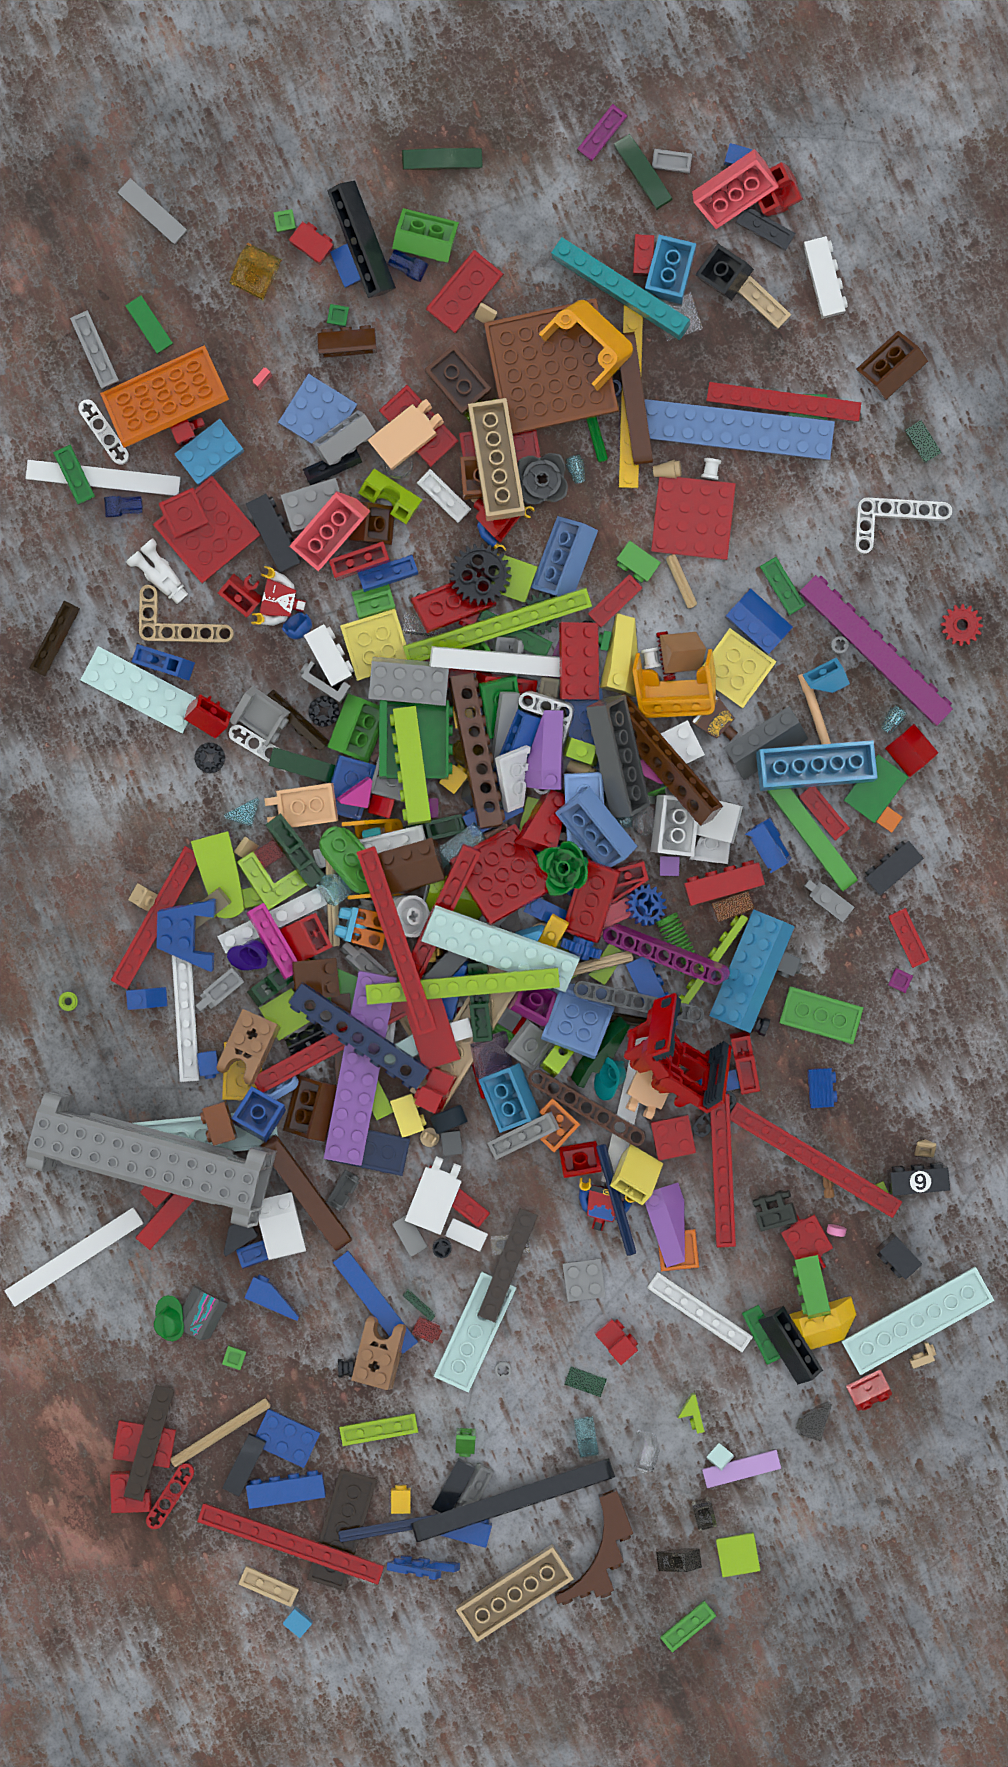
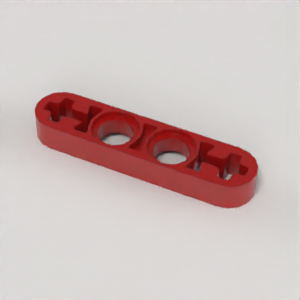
[146,1463,195,1529]

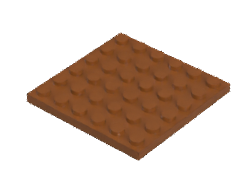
[484,298,619,435]

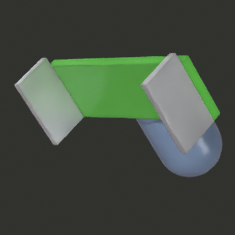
[648,783,674,804]

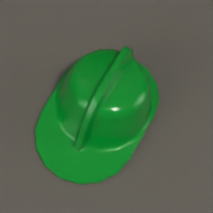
[154,1295,184,1342]

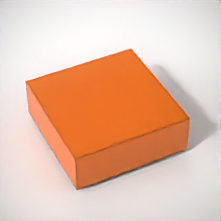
[876,806,903,833]

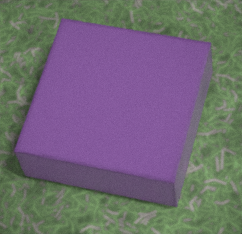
[660,856,679,876]

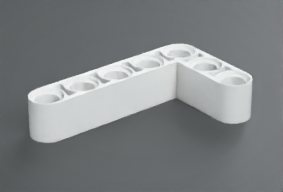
[854,498,952,555]
[519,691,574,794]

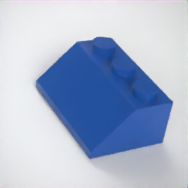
[725,588,793,655]

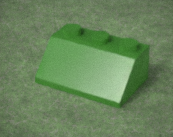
[392,208,459,263]
[327,694,379,763]

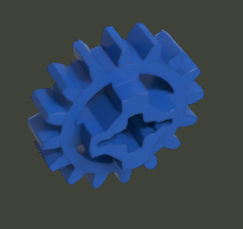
[625,884,667,927]
[560,936,602,961]

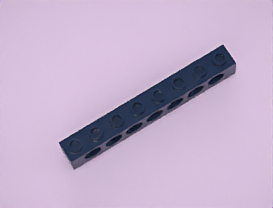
[288,982,429,1089]

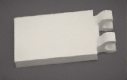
[405,1156,462,1235]

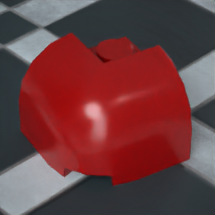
[758,162,803,216]

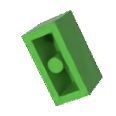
[616,540,661,583]

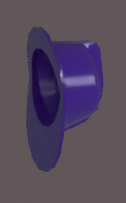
[227,939,268,970]

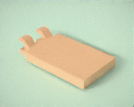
[368,399,444,470]
[264,783,338,828]
[625,1064,681,1120]

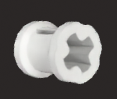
[701,458,721,480]
[641,647,661,669]

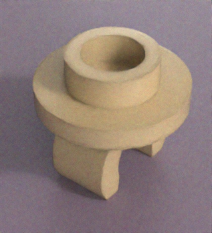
[420,1128,439,1147]

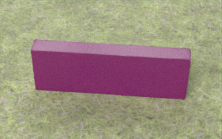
[577,104,628,162]

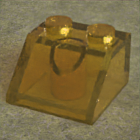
[229,243,282,300]

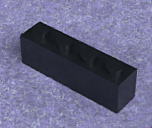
[246,494,302,573]
[758,1306,823,1385]

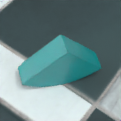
[362,827,382,838]

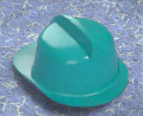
[594,1057,626,1101]

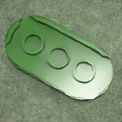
[319,826,370,894]

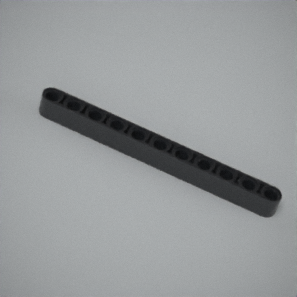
[411,1458,615,1542]

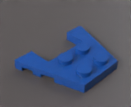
[157,898,216,972]
[387,1555,460,1580]

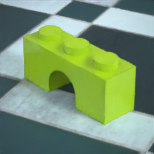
[358,468,422,524]

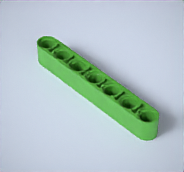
[767,788,858,892]

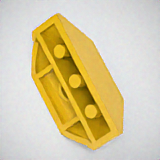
[789,1296,856,1350]

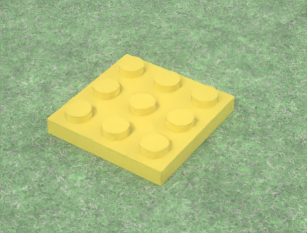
[340,609,407,681]
[703,628,776,709]

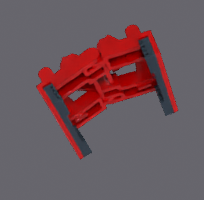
[624,993,732,1113]

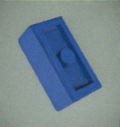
[330,244,361,288]

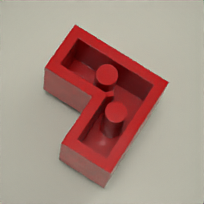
[414,1067,457,1114]
[595,1318,638,1365]
[110,1471,152,1513]

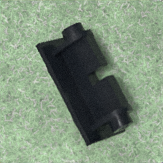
[285,1023,326,1054]

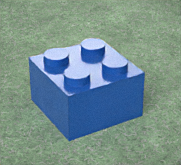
[231,1086,286,1143]

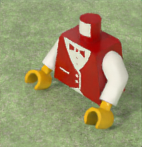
[251,566,306,626]

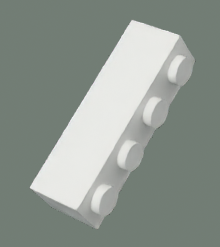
[803,236,848,319]

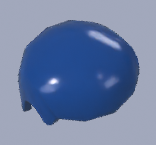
[282,612,312,640]

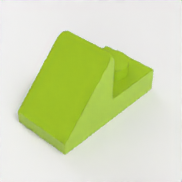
[677,1392,705,1434]

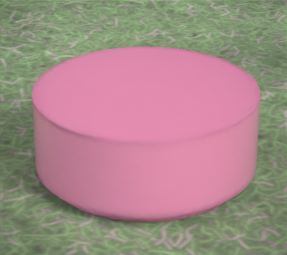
[827,1224,847,1237]

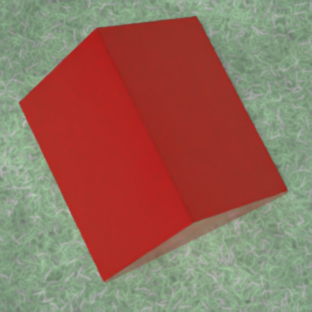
[885,724,939,777]
[559,1141,602,1178]

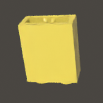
[610,1144,663,1205]

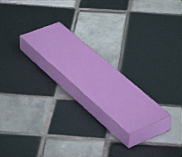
[702,1449,781,1488]

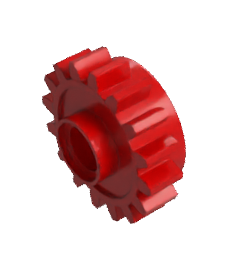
[940,604,983,646]

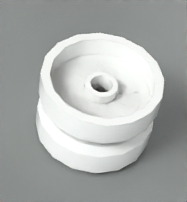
[392,896,430,937]

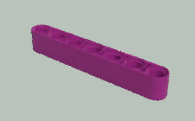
[603,924,730,985]

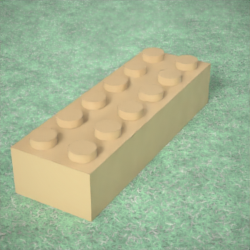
[468,398,525,521]
[456,1544,574,1642]

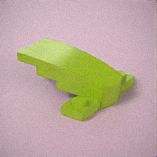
[191,831,262,919]

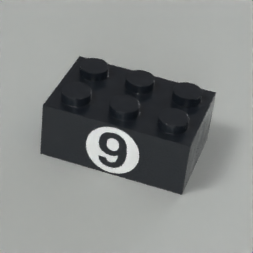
[887,1162,950,1196]

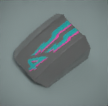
[182,1285,229,1340]

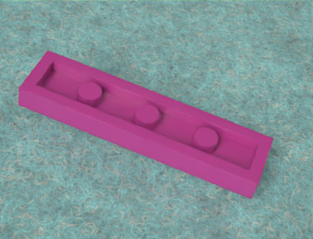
[246,903,297,980]

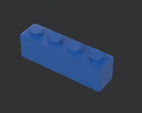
[493,709,541,786]
[625,957,679,1026]
[246,1470,326,1509]

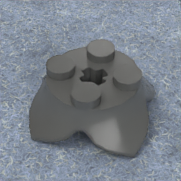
[517,453,568,504]

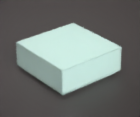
[707,1443,734,1471]

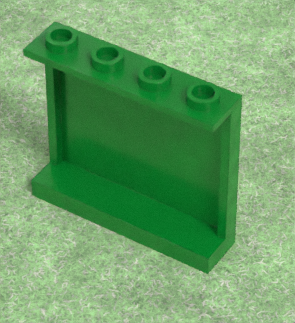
[379,700,453,779]

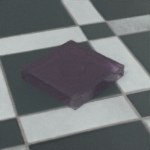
[470,1030,513,1079]

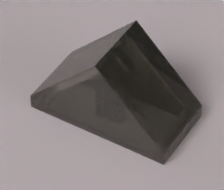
[691,1497,717,1531]

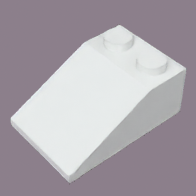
[259,1192,306,1260]

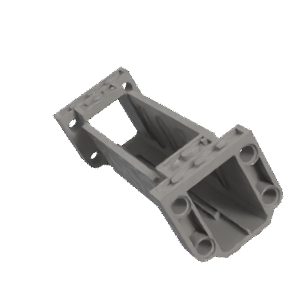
[26,1092,277,1228]

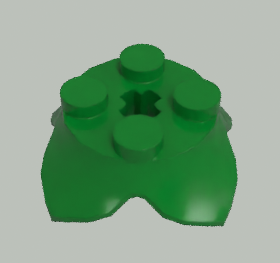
[536,841,588,896]

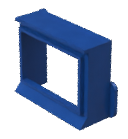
[745,818,792,873]

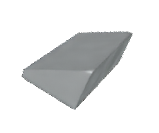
[392,1215,427,1257]

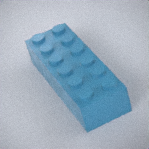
[756,740,877,791]
[709,909,795,1033]

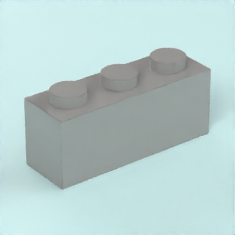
[312,410,376,465]

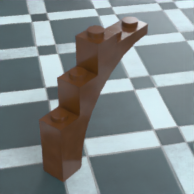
[555,1488,633,1605]

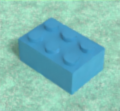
[175,419,244,486]

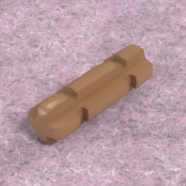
[823,1177,835,1198]

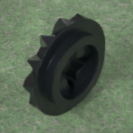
[309,696,339,727]
[194,742,225,773]

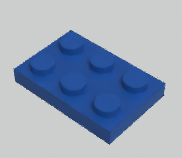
[331,755,376,821]
[256,1409,320,1468]

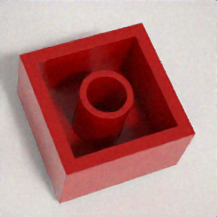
[650,1114,696,1161]

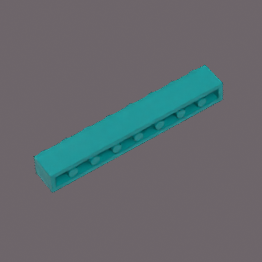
[551,237,690,340]

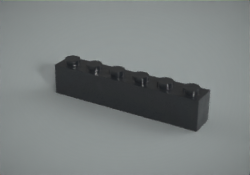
[327,180,396,298]

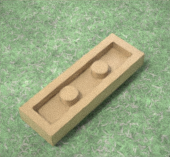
[738,276,791,329]
[238,1565,299,1607]

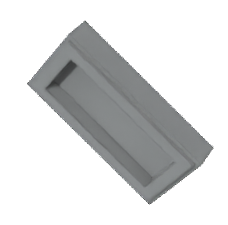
[652,149,692,174]

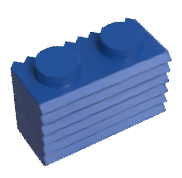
[807,1068,837,1108]

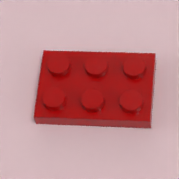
[113,1420,176,1468]

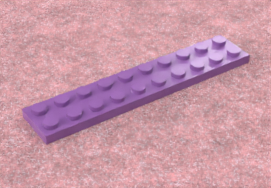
[324,970,397,1166]

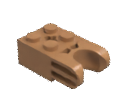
[217,1009,281,1086]
[351,1316,406,1390]

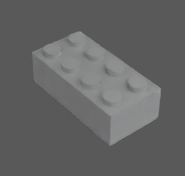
[369,657,449,706]

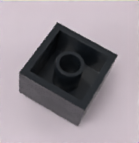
[696,244,754,301]
[876,1233,922,1280]

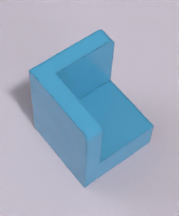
[283,1606,313,1638]

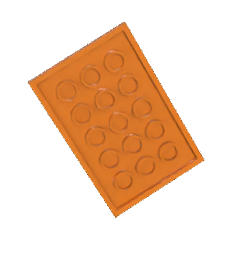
[100,345,229,448]

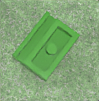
[351,584,396,620]

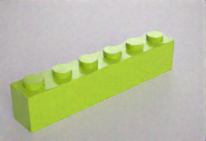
[390,706,431,825]

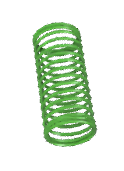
[655,912,701,974]

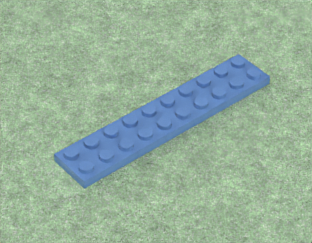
[644,399,835,460]

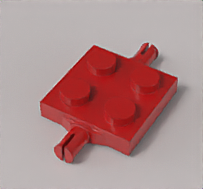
[781,1213,833,1270]

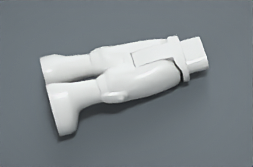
[126,538,188,604]

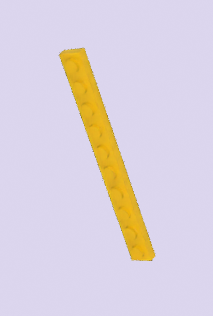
[619,305,643,488]

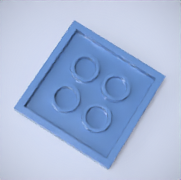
[278,374,357,444]
[541,989,615,1059]

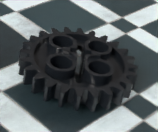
[449,543,512,606]

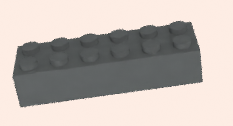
[586,695,650,818]

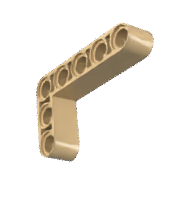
[139,585,234,643]

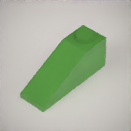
[455,1428,476,1457]

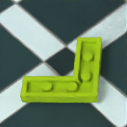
[236,852,307,910]

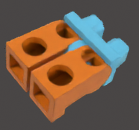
[334,906,385,951]

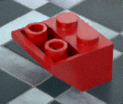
[279,912,333,961]

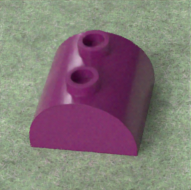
[508,989,557,1027]

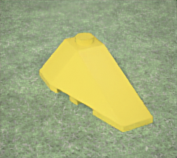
[600,613,638,697]

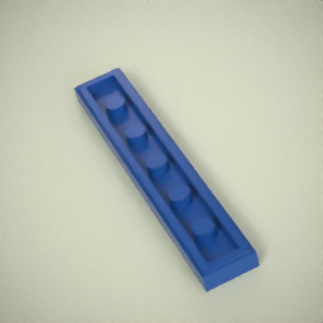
[333,1251,418,1353]

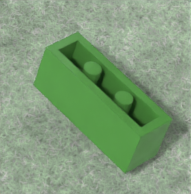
[792,1255,831,1319]

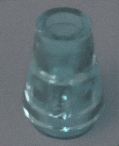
[565,454,586,484]
[881,705,907,734]

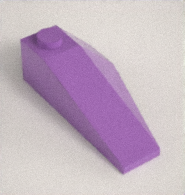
[525,710,564,790]
[645,1183,685,1267]

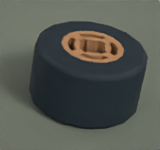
[430,1105,468,1134]

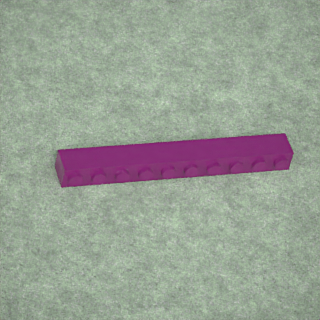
[798,575,953,726]

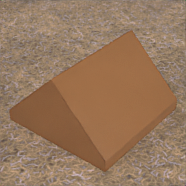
[660,632,706,674]

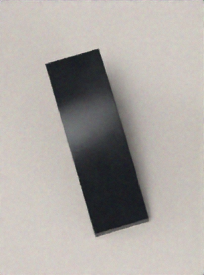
[222,1433,266,1497]
[431,1458,475,1513]

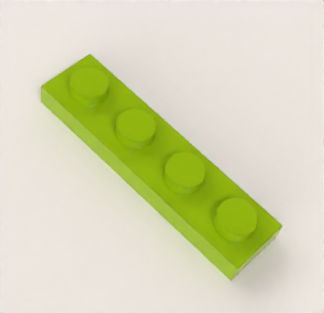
[339,1413,418,1446]

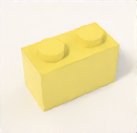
[390,1093,427,1138]

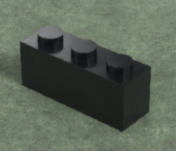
[864,841,924,896]

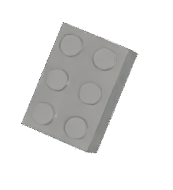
[281,478,340,534]

